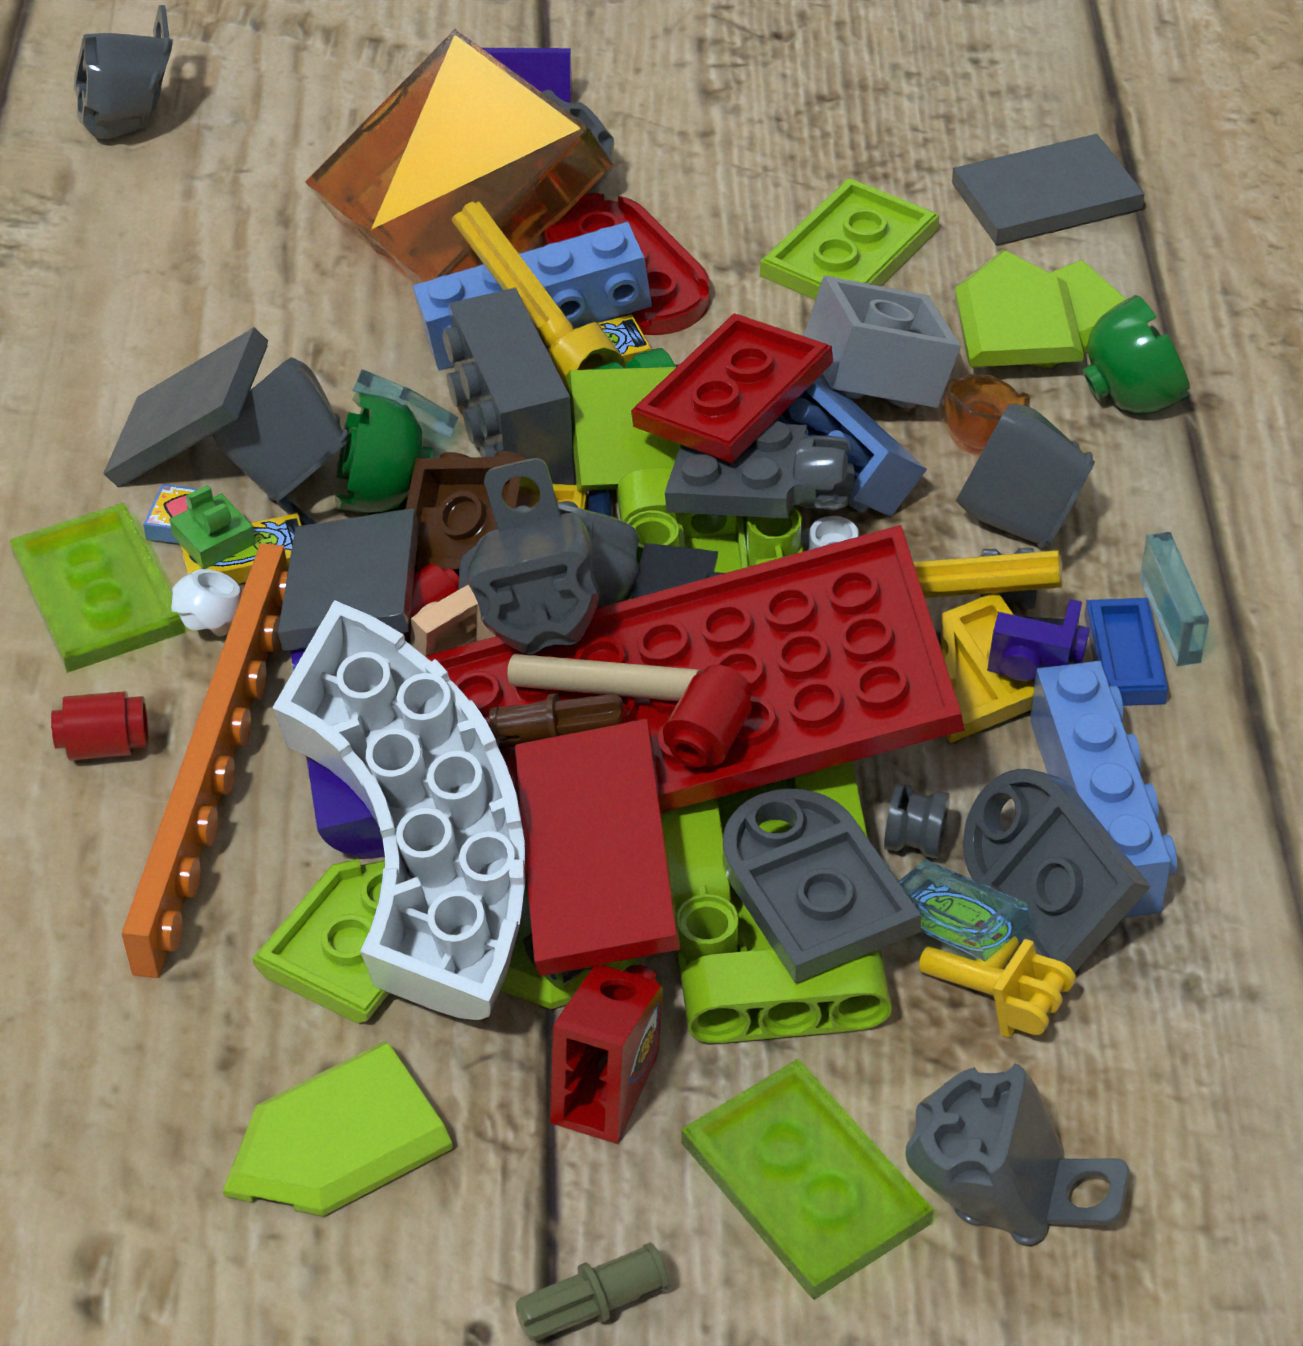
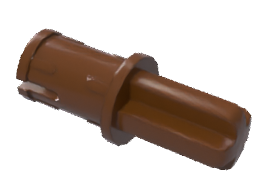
[489,694,626,750]

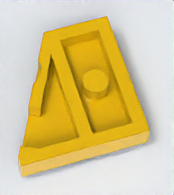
[940,593,1035,743]

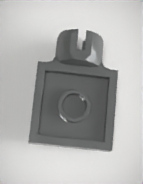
[665,421,854,519]

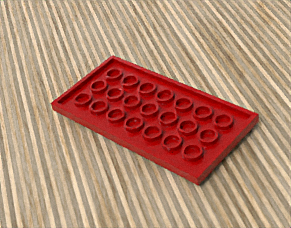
[425,525,965,822]

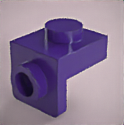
[987,599,1090,681]

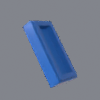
[1084,598,1168,706]

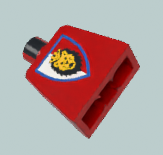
[550,965,663,1144]

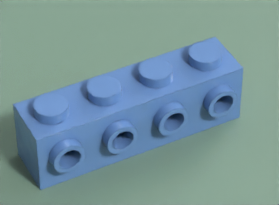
[412,222,652,371]
[775,374,927,517]
[1030,661,1177,918]

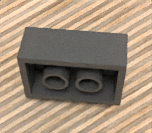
[443,288,575,485]

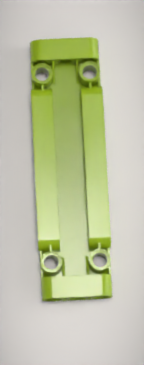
[617,467,892,1043]

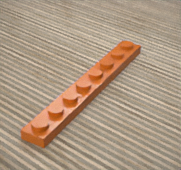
[121,543,288,978]

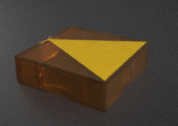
[305,29,613,285]

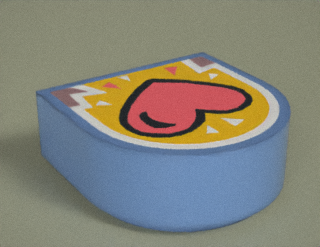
[143,484,198,544]

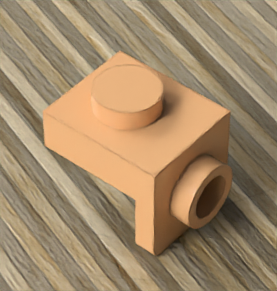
[410,584,496,656]

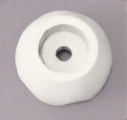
[171,569,242,636]

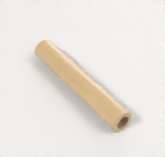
[507,654,703,701]

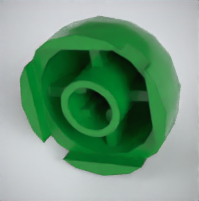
[1082,295,1190,415]
[335,392,433,513]

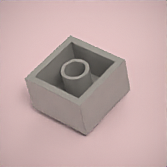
[803,275,961,409]

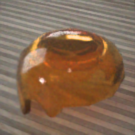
[941,374,1030,450]

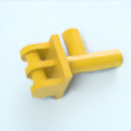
[919,930,1076,1038]

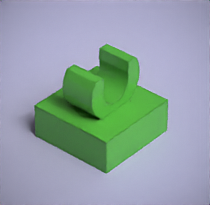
[169,485,256,569]

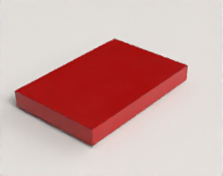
[631,313,833,463]

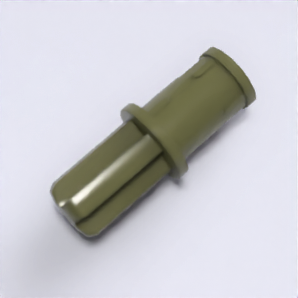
[515,1242,669,1341]

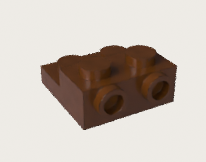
[406,451,540,576]

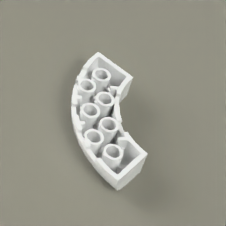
[272,600,525,1020]

